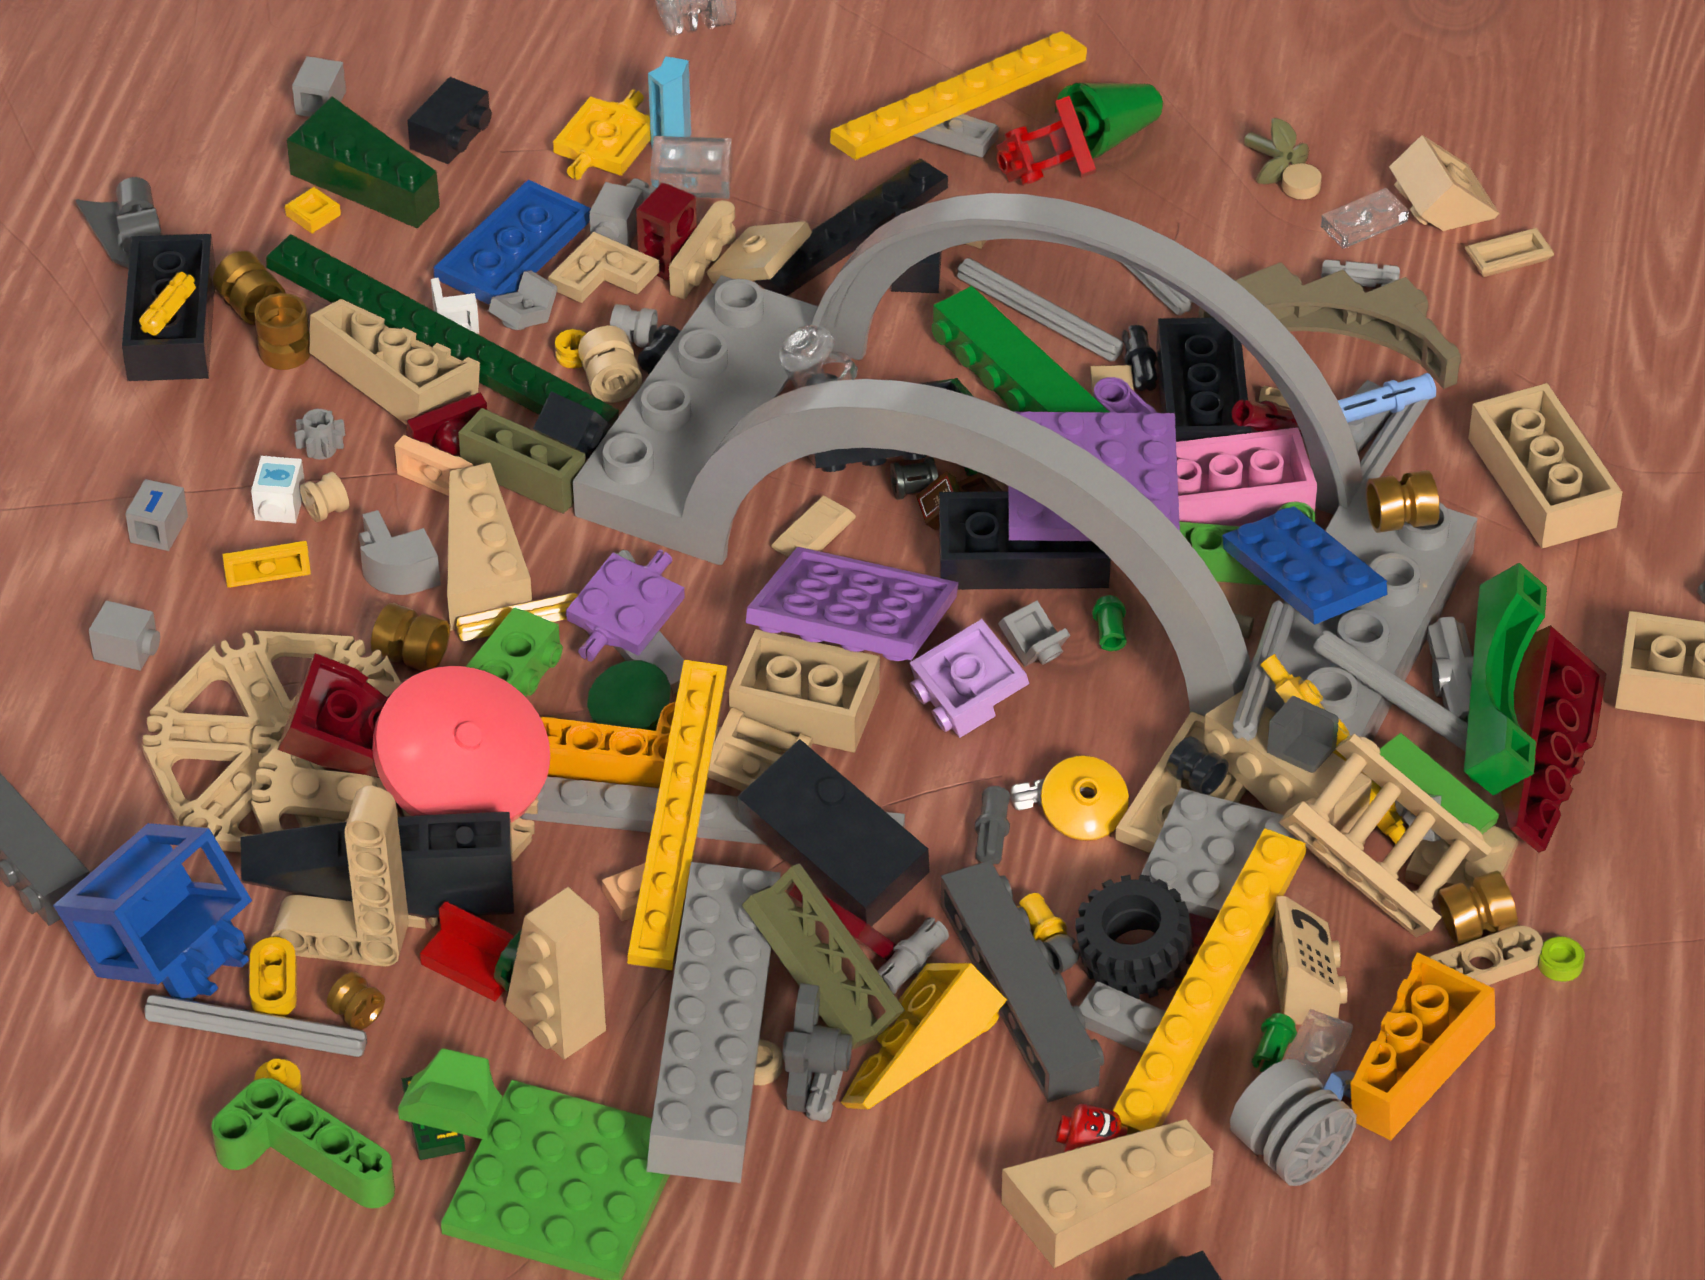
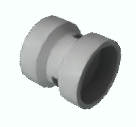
[610,304,658,348]

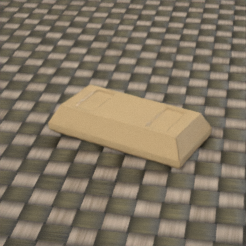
[1465,228,1554,277]
[772,495,856,557]

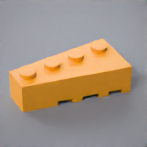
[1350,952,1495,1141]

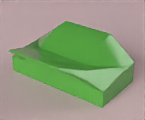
[398,1048,503,1140]

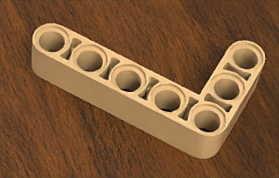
[271,786,409,966]

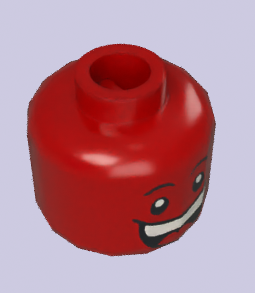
[1055,1104,1128,1153]

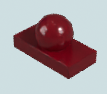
[406,392,487,457]

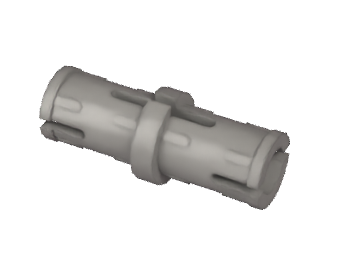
[877,917,949,994]

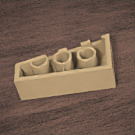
[309,299,480,425]
[447,463,532,630]
[1203,690,1372,869]
[505,887,606,1060]
[1001,1119,1213,1268]

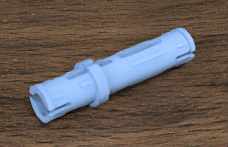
[1338,373,1436,423]

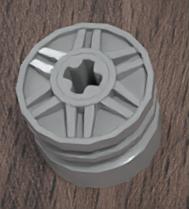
[1230,1059,1357,1186]

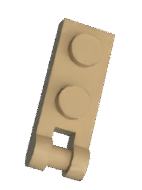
[669,200,736,300]

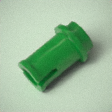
[1092,595,1127,651]
[1251,1013,1297,1073]

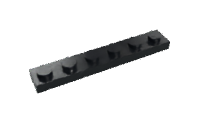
[754,158,948,296]

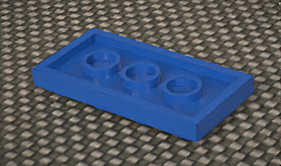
[433,179,591,305]
[1222,506,1388,625]

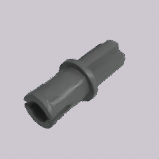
[975,786,1010,864]

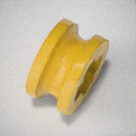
[555,329,587,369]

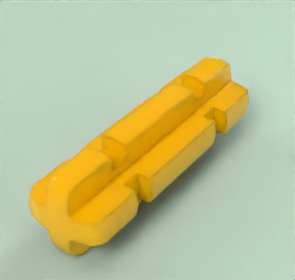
[139,272,196,336]

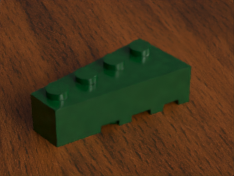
[286,96,440,229]

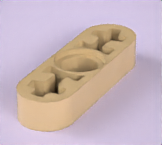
[1429,926,1543,985]

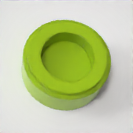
[1538,937,1585,982]

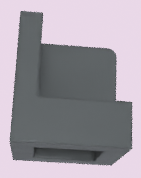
[1267,696,1339,773]

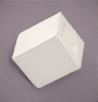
[431,278,479,334]

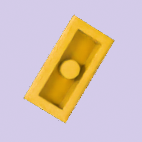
[222,541,311,588]

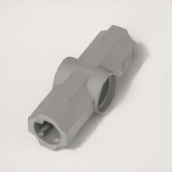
[1427,617,1474,723]

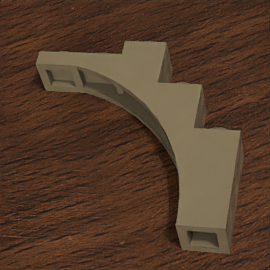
[1198,262,1461,389]

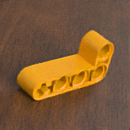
[540,702,676,788]

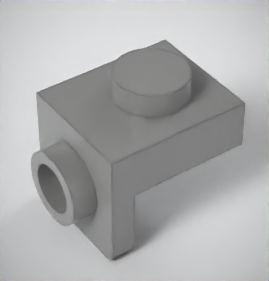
[488,271,557,330]
[998,600,1071,667]

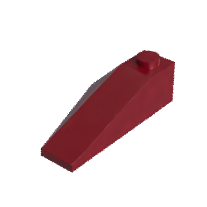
[277,653,391,778]

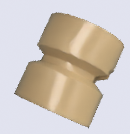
[578,325,642,403]

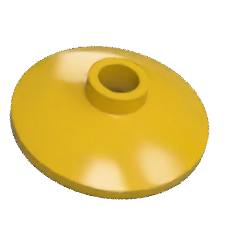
[1041,756,1129,841]

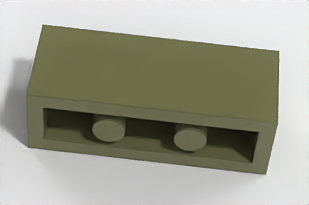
[458,408,585,514]

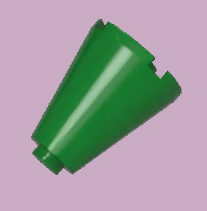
[1055,83,1163,159]

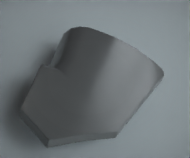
[76,177,162,269]

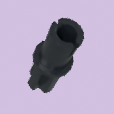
[1122,325,1158,391]

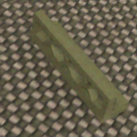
[742,863,905,1050]

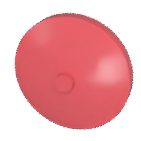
[372,666,550,823]

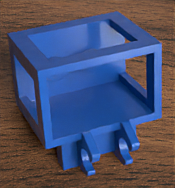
[53,823,252,1001]

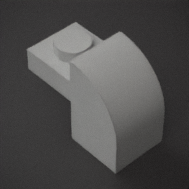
[359,510,441,595]

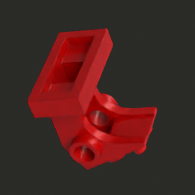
[996,96,1096,185]

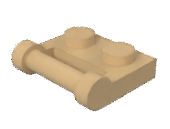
[708,707,813,791]

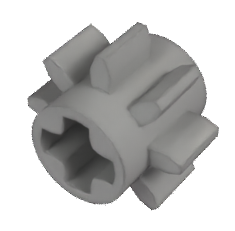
[294,409,345,460]

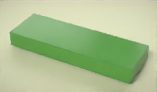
[1380,733,1499,835]

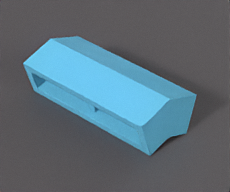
[648,56,691,159]

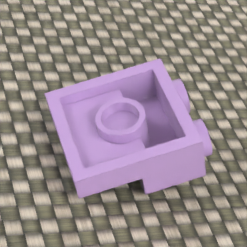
[909,619,1029,738]

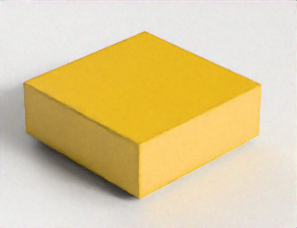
[285,187,341,234]

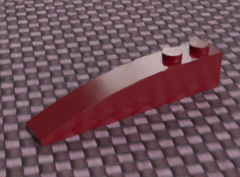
[1501,625,1606,853]

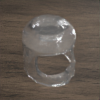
[779,325,858,389]

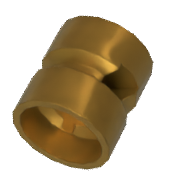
[213,251,285,325]
[254,293,311,370]
[1366,470,1440,533]
[371,603,450,672]
[1437,870,1518,946]

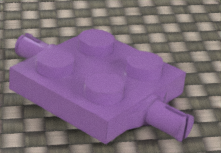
[566,550,685,662]

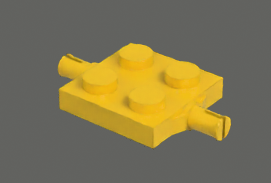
[553,89,651,180]

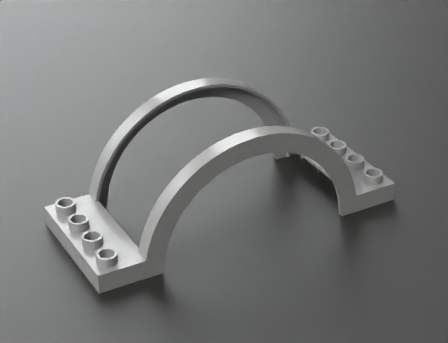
[573,193,1478,742]

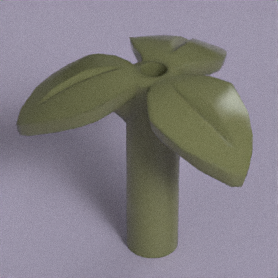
[1244,118,1309,184]

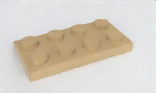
[1115,711,1247,853]

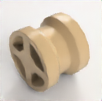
[300,472,350,522]

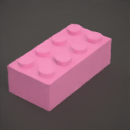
[1176,428,1317,527]

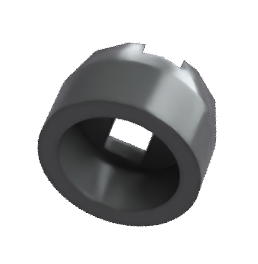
[1043,934,1080,974]

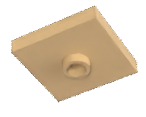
[707,221,812,283]

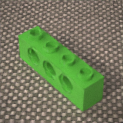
[466,607,563,697]

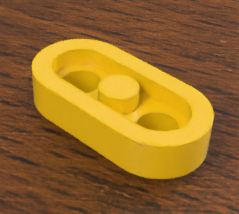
[249,937,297,1017]

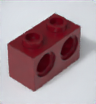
[636,182,697,281]

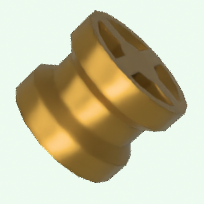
[326,972,385,1030]

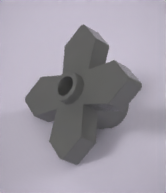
[783,983,852,1112]

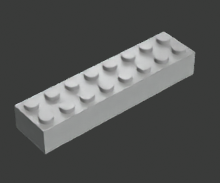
[647,862,781,1183]

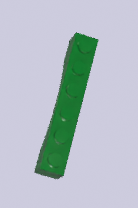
[1464,563,1547,795]

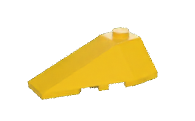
[841,963,1007,1110]

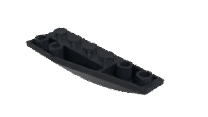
[241,812,514,918]

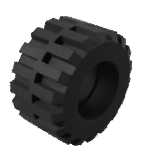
[1075,875,1194,1000]

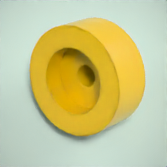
[254,1059,302,1095]

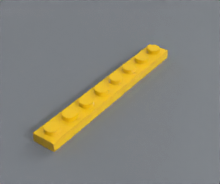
[830,31,1087,160]
[627,660,727,970]
[1113,828,1306,1135]

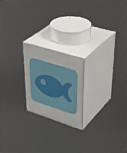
[251,456,305,523]

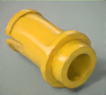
[1017,893,1067,942]

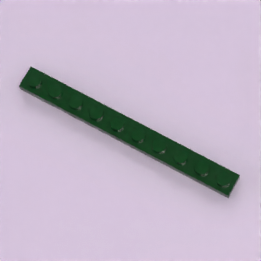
[266,234,619,426]

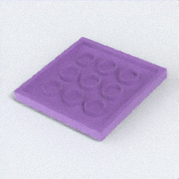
[1008,411,1180,541]
[746,547,958,661]

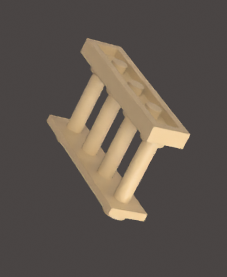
[1279,733,1492,938]

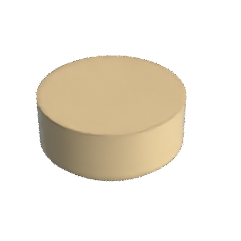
[1282,163,1322,200]
[754,1040,783,1085]

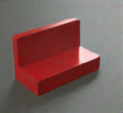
[420,901,515,1002]

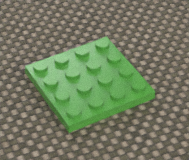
[441,1080,670,1280]

